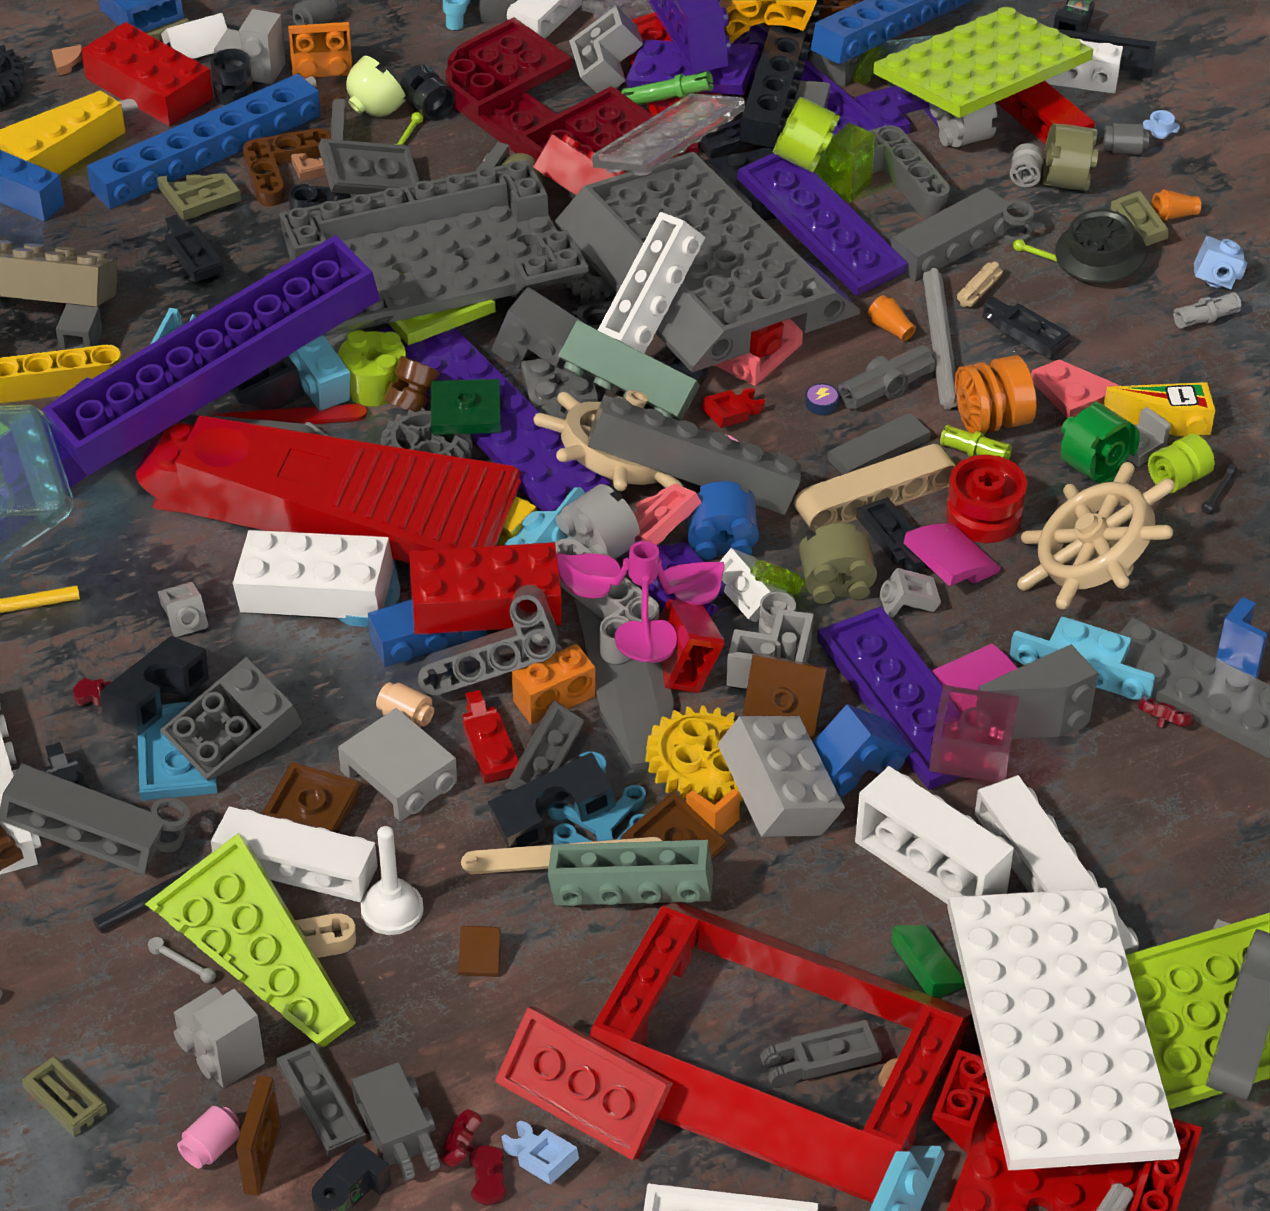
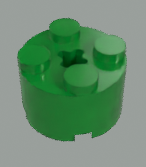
[1060,402,1140,484]

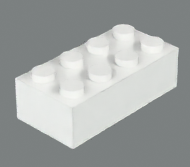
[233,530,394,618]
[855,766,1014,904]

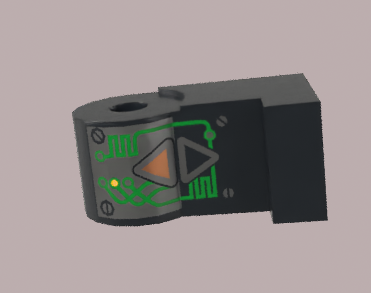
[1053,0,1095,33]
[311,1141,392,1211]

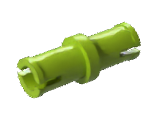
[940,424,1012,460]

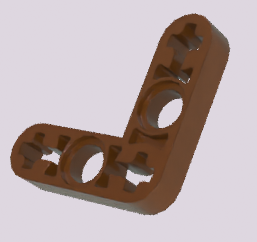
[243,128,331,206]

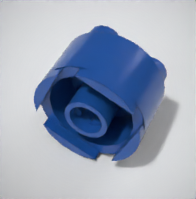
[686,481,759,561]

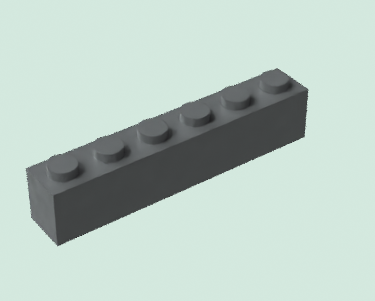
[588,395,801,515]

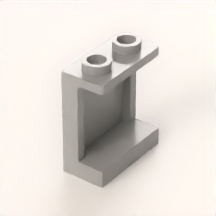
[338,708,457,821]

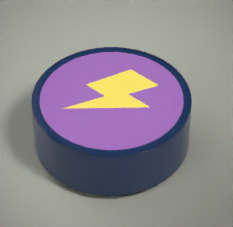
[805,383,839,415]

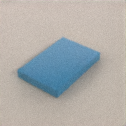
[138,702,217,801]

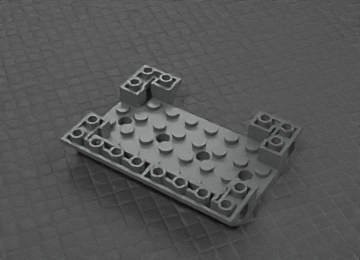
[555,152,860,373]
[279,160,588,337]

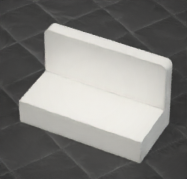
[161,13,228,59]
[720,548,788,622]

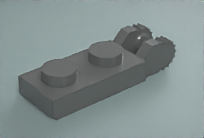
[760,1020,882,1088]

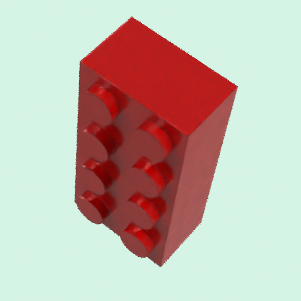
[81,22,213,127]
[409,542,561,634]

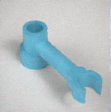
[443,0,471,30]

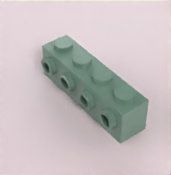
[558,320,700,421]
[548,840,714,906]

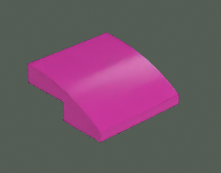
[904,523,1001,586]
[931,644,1018,727]

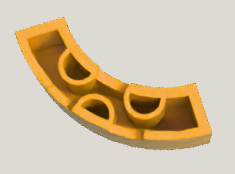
[719,0,817,44]

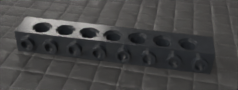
[739,0,824,148]

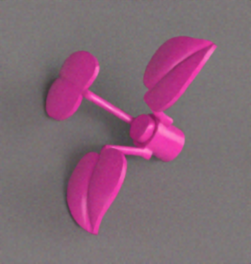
[557,541,724,663]

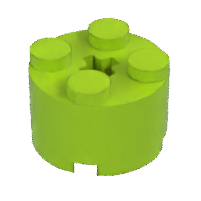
[773,97,840,173]
[338,330,406,406]

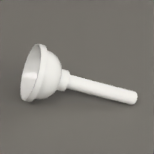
[361,826,423,935]

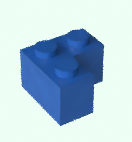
[813,704,913,797]

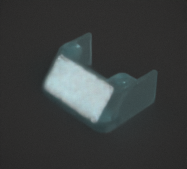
[0,405,74,563]

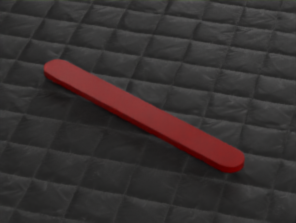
[216,404,367,424]

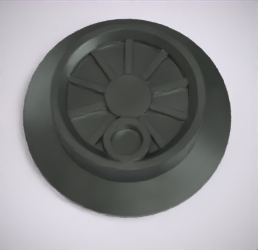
[1055,209,1146,283]

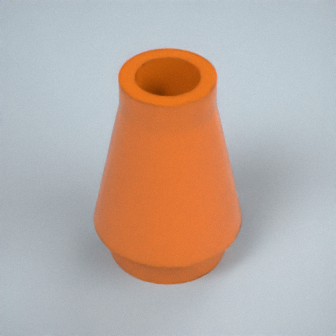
[1151,189,1201,221]
[868,295,916,342]

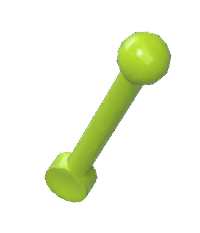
[394,112,423,145]
[1013,239,1057,262]

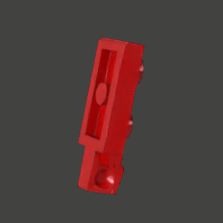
[462,690,518,783]

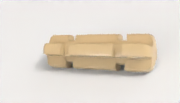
[957,262,1002,308]

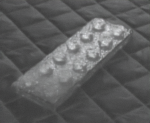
[592,93,745,176]

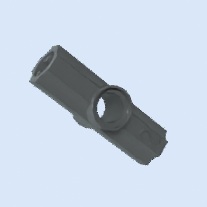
[838,345,935,410]

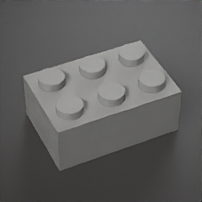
[718,716,845,837]

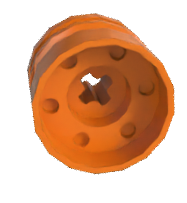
[955,355,1036,434]

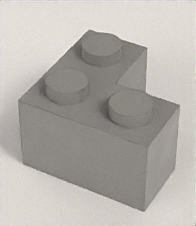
[569,6,643,93]
[214,9,286,84]
[726,608,814,689]
[174,987,265,1089]

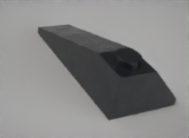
[208,290,305,410]

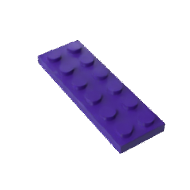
[737,153,908,296]
[817,606,995,790]

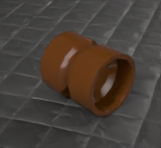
[383,355,441,412]

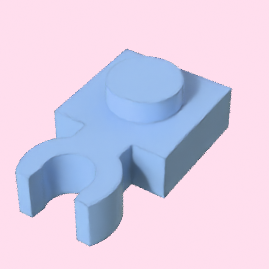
[501,1121,579,1185]

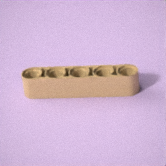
[794,444,956,532]

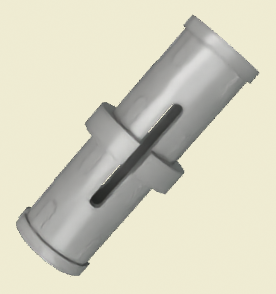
[1173,292,1241,329]

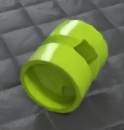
[1148,433,1215,494]

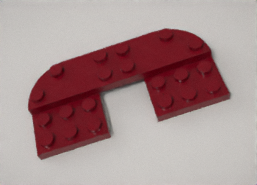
[445,17,672,171]

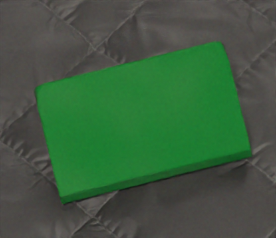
[891,925,966,998]

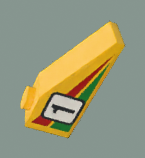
[1104,382,1215,436]

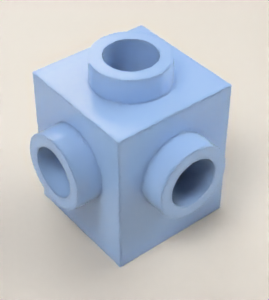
[1193,235,1247,289]

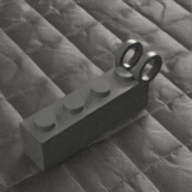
[891,187,1034,282]
[0,764,190,875]

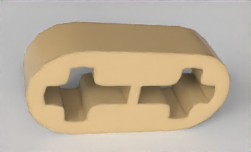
[295,913,356,958]

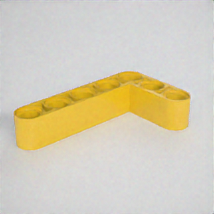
[0,345,122,404]

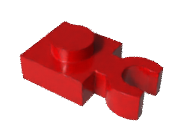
[701,388,766,428]

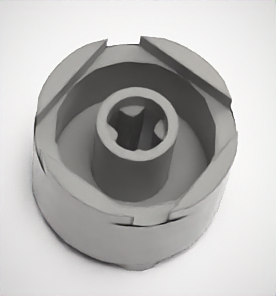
[930,103,997,147]
[555,484,640,559]

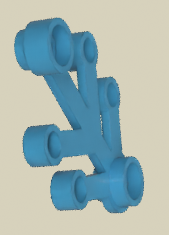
[548,752,646,844]

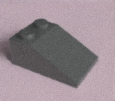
[974,644,1098,740]

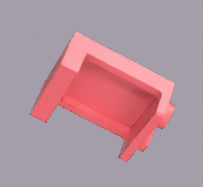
[713,319,803,386]

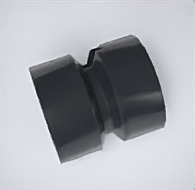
[210,48,254,105]
[400,65,455,120]

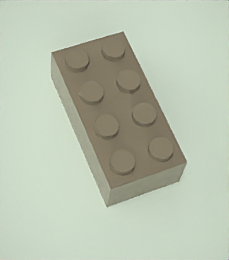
[0,240,118,307]

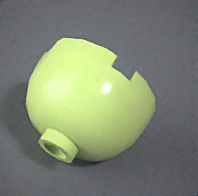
[346,56,406,117]

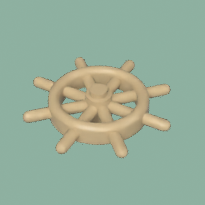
[533,390,683,491]
[1017,462,1175,610]

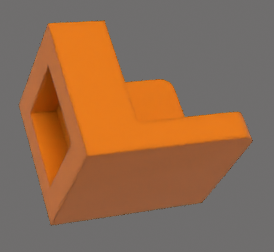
[686,789,741,835]

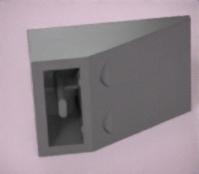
[160,657,303,781]

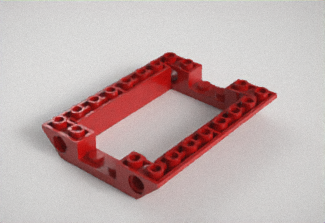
[589,902,973,1204]

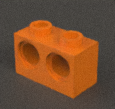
[512,644,596,725]

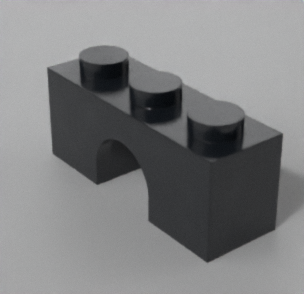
[100,636,209,736]
[488,752,616,848]

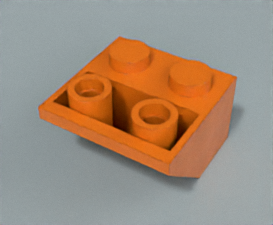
[288,22,353,78]

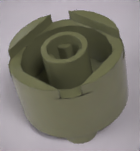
[1041,123,1098,191]
[799,523,877,604]

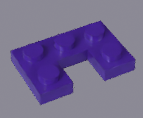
[856,86,938,134]

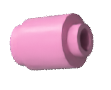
[177,1106,240,1169]

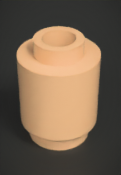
[376,682,434,728]

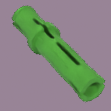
[622,71,714,105]

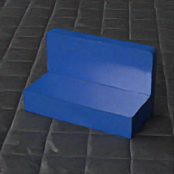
[1216,597,1268,679]

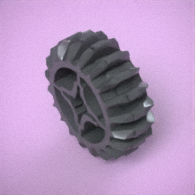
[380,407,473,459]

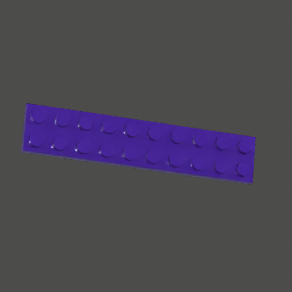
[377,326,610,511]

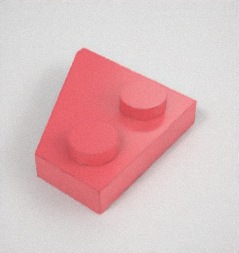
[1031,359,1120,418]
[634,484,702,545]

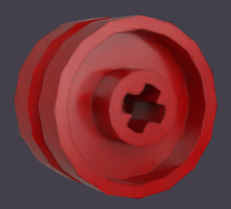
[946,454,1027,543]

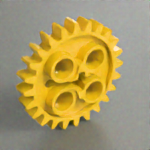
[645,705,743,804]

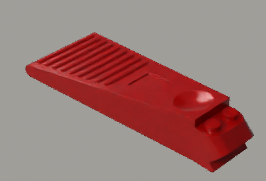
[136,415,522,563]

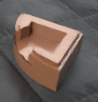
[51,45,82,76]
[291,153,326,181]

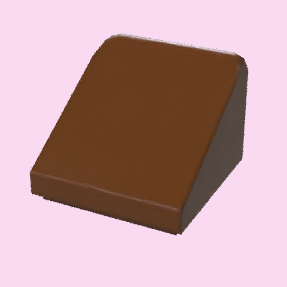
[458,925,501,977]

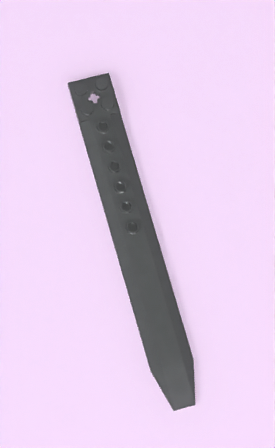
[521,359,674,770]

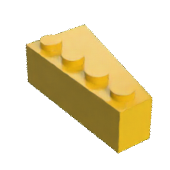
[0,90,126,174]

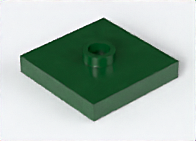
[431,379,501,435]

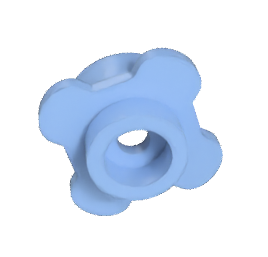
[1143,110,1180,139]

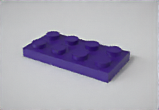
[626,40,760,95]

